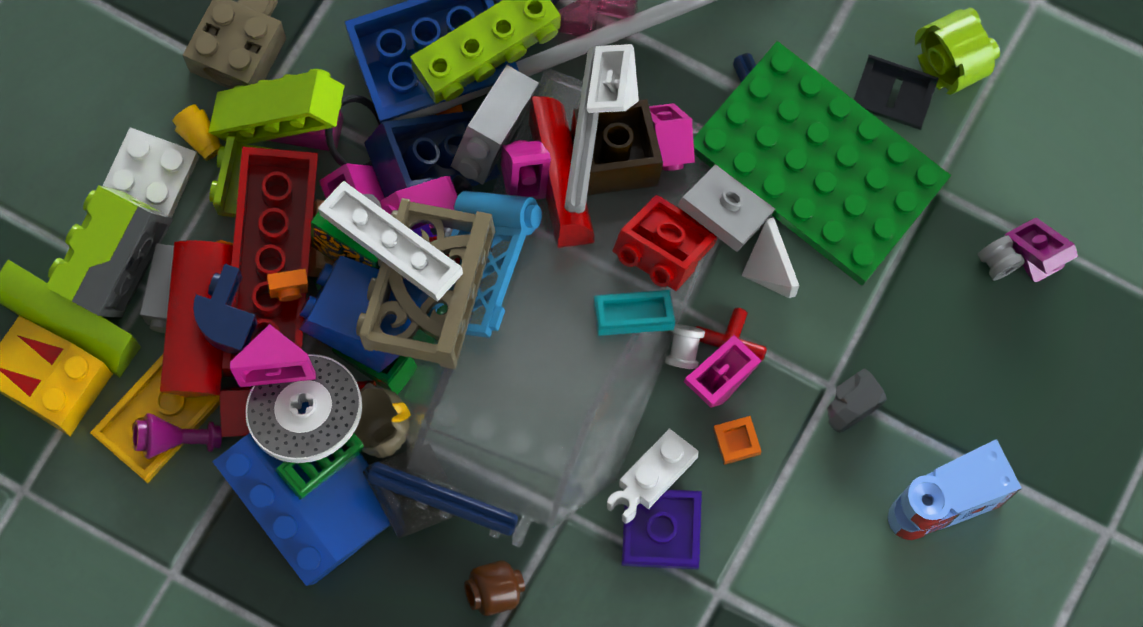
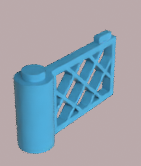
[427,191,542,338]

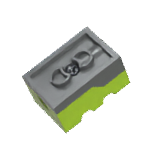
[46,185,173,318]

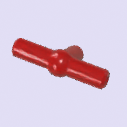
[696,307,767,360]

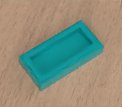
[593,290,675,336]

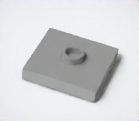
[677,164,775,252]

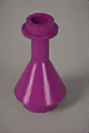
[133,413,222,459]

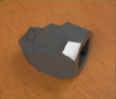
[827,368,887,433]

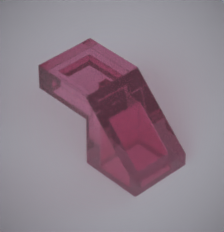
[558,0,638,36]

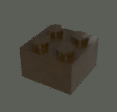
[570,99,663,196]

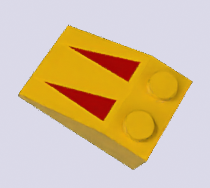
[0,315,113,436]

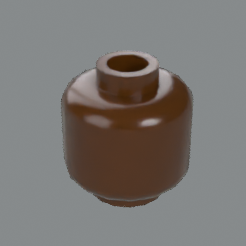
[464,560,525,616]

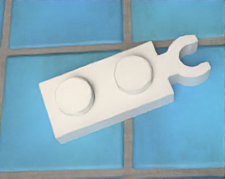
[607,428,699,524]

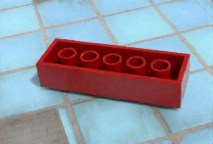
[222,146,318,378]

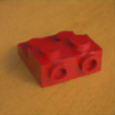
[612,194,718,291]

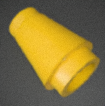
[172,104,222,161]

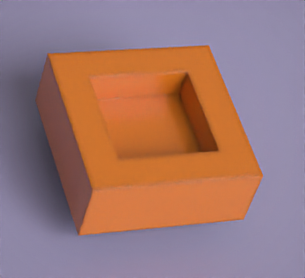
[267,269,308,302]
[713,416,762,465]

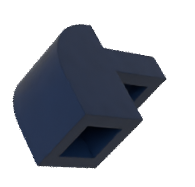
[193,264,258,356]

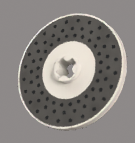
[245,354,362,463]

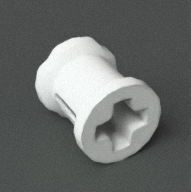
[665,324,705,369]

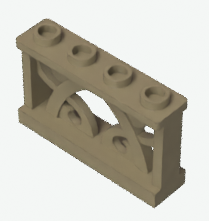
[356,198,496,369]

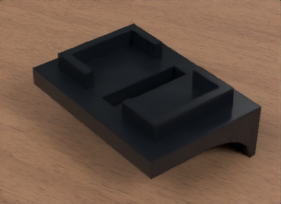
[854,54,939,130]

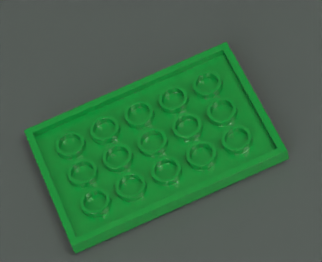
[693,41,951,286]

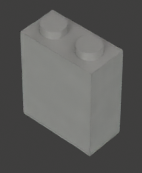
[451,65,539,185]

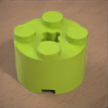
[915,8,1000,95]

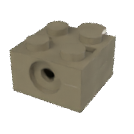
[183,0,287,89]

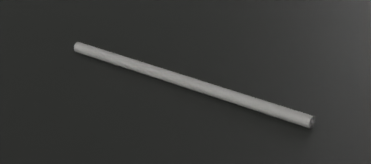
[392,0,717,121]

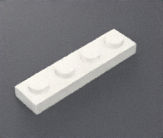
[318,181,463,302]

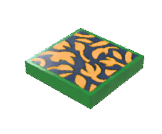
[311,211,380,269]

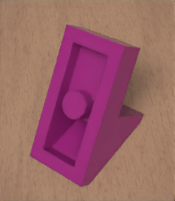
[1005,217,1078,282]

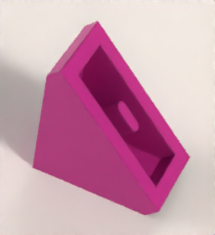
[230,324,316,387]
[683,335,762,408]

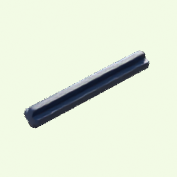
[368,462,518,536]

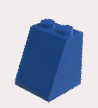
[299,256,429,373]

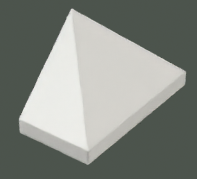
[586,44,639,113]
[741,217,799,298]

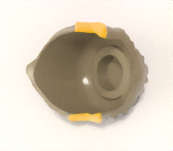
[354,383,411,458]

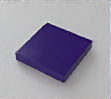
[622,490,702,570]

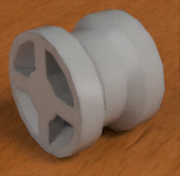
[977,235,1025,281]

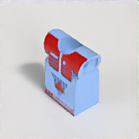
[888,439,1022,540]

